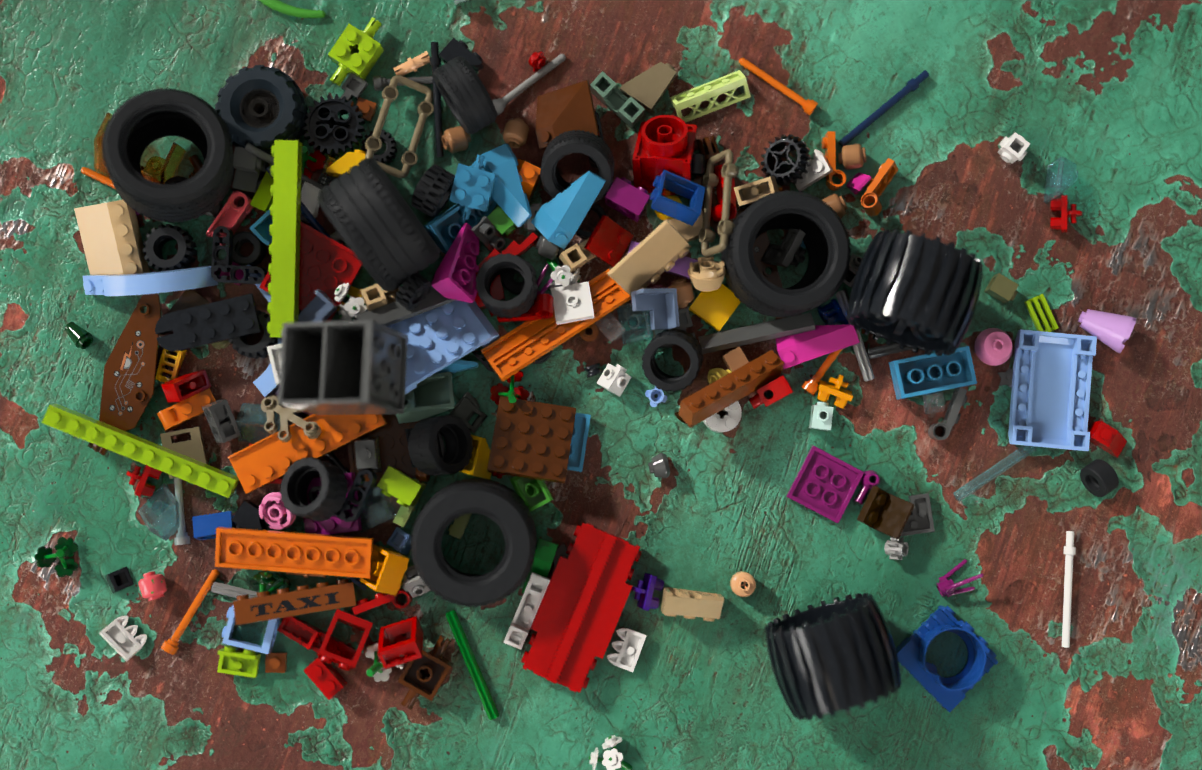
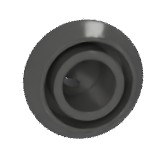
[648,453,670,479]

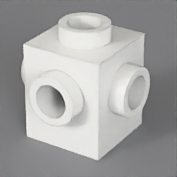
[997,132,1030,163]
[597,363,631,397]

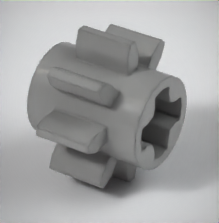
[884,537,909,560]

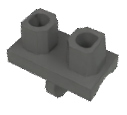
[471,216,506,253]

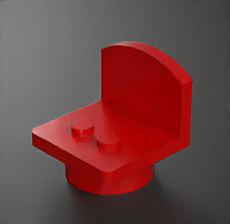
[632,115,697,195]

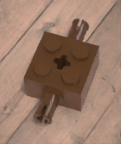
[398,635,454,710]

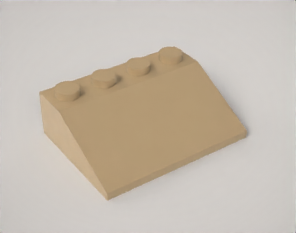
[74,200,150,275]
[607,220,691,296]

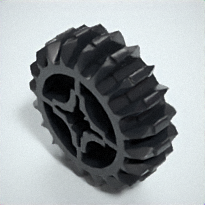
[760,134,812,186]

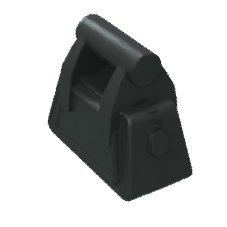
[449,392,488,433]

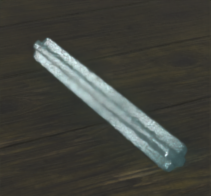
[953,446,1036,501]

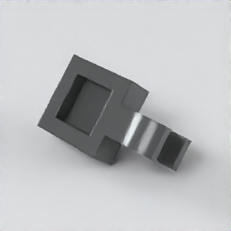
[340,72,368,102]

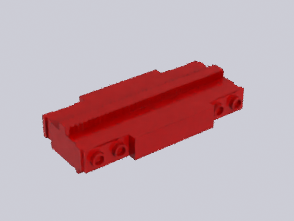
[521,522,642,692]

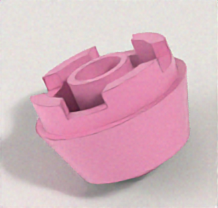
[974,328,1013,366]
[259,492,296,530]

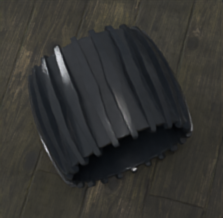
[847,229,983,356]
[765,593,901,720]

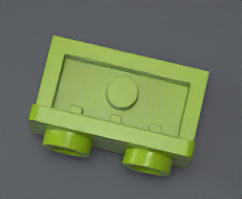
[217,646,261,678]

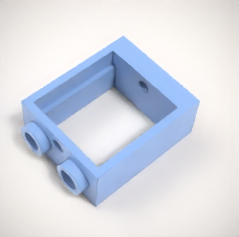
[221,605,281,654]

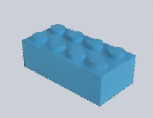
[889,346,977,400]

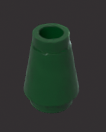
[64,322,93,349]

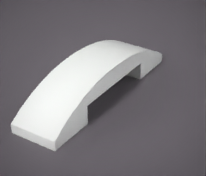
[503,572,551,650]

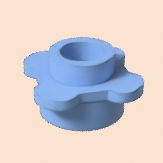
[645,386,667,407]

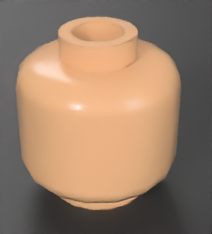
[730,571,756,597]

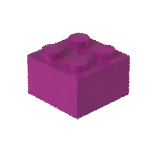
[605,177,650,223]

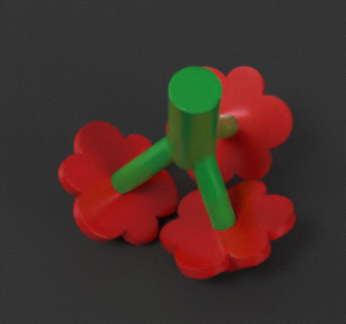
[302,145,325,178]
[490,371,530,405]

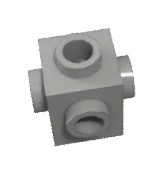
[402,565,431,598]

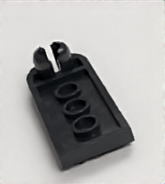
[155,294,262,352]

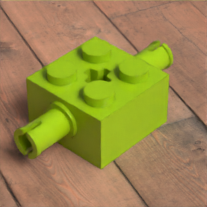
[328,17,384,87]

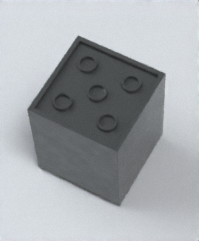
[277,320,408,415]

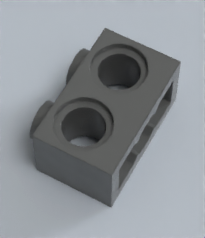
[202,399,241,443]

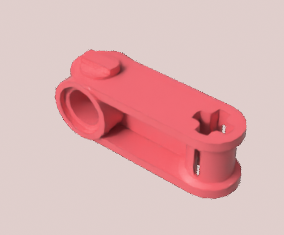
[206,190,254,246]

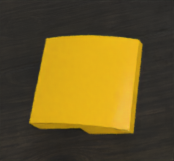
[689,284,741,331]

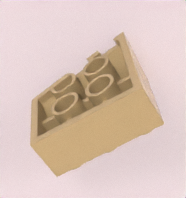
[661,587,724,622]

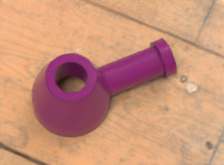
[854,470,880,505]

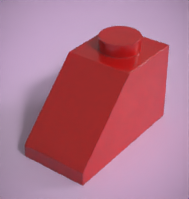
[161,369,211,402]
[1088,421,1127,458]

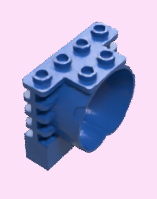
[896,605,998,712]

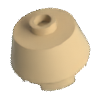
[688,256,727,292]

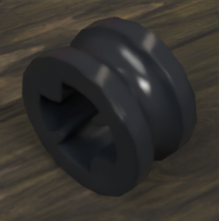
[584,363,603,378]

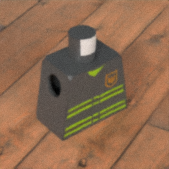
[354,435,382,473]

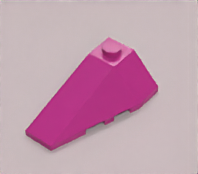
[431,222,479,303]
[775,324,860,369]

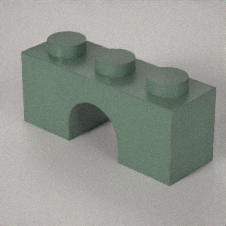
[590,71,645,129]

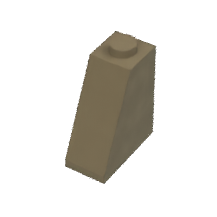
[620,62,677,114]

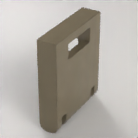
[160,426,209,479]

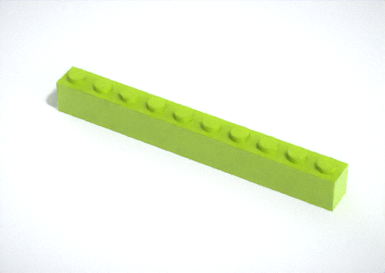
[267,140,302,338]
[42,403,239,498]

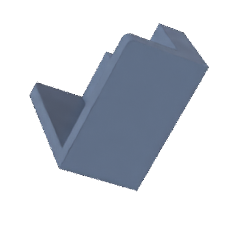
[631,288,679,330]
[298,290,339,323]

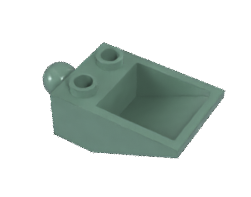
[396,372,455,424]

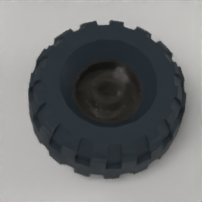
[215,65,308,156]

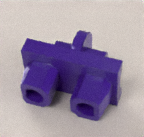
[631,573,664,611]

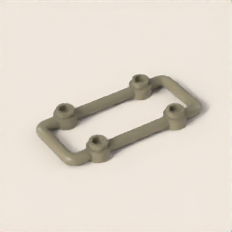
[365,75,434,178]
[699,149,738,257]

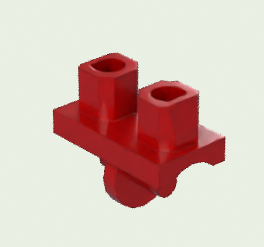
[1050,195,1082,233]
[126,465,162,497]

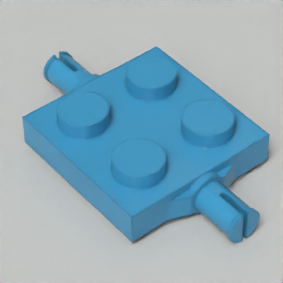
[449,154,497,220]

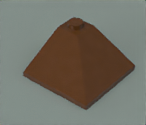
[536,80,600,150]

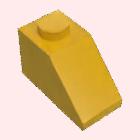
[326,150,366,177]

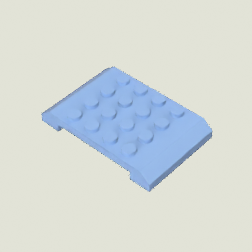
[387,300,499,394]
[1008,329,1097,451]

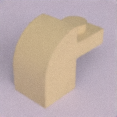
[559,238,596,273]
[361,284,399,311]

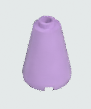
[1078,309,1137,353]

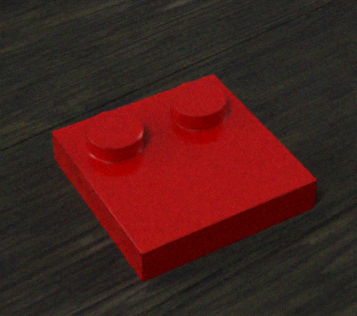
[584,215,634,267]

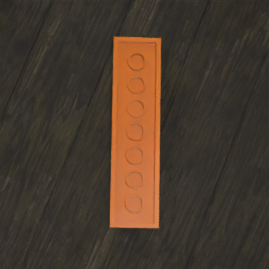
[215,527,373,578]

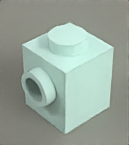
[809,402,834,431]

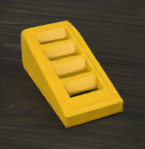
[155,348,187,382]

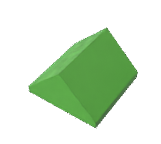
[510,476,554,512]

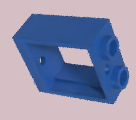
[650,170,706,226]

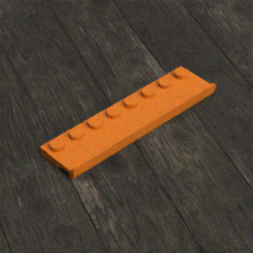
[480,269,631,382]
[228,414,387,494]

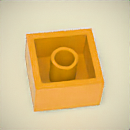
[359,544,409,596]

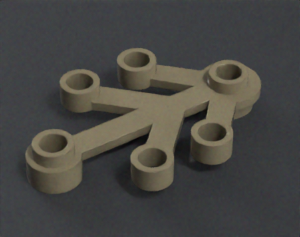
[261,395,321,442]

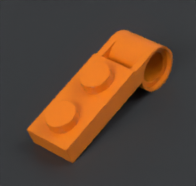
[822,131,846,191]
[861,158,898,216]
[157,388,216,431]

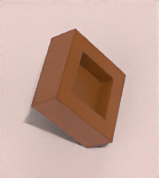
[356,97,378,123]
[265,652,287,673]

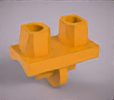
[817,374,853,408]

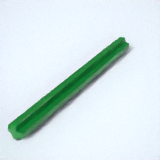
[446,610,499,720]

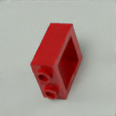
[317,609,373,671]
[377,616,424,669]

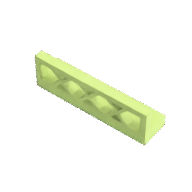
[670,70,751,123]

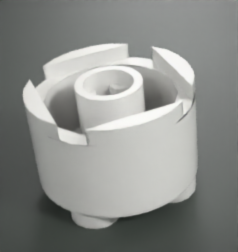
[703,401,742,433]

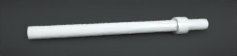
[1062,531,1076,648]

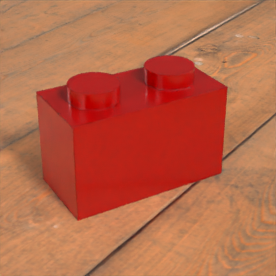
[303,657,348,700]

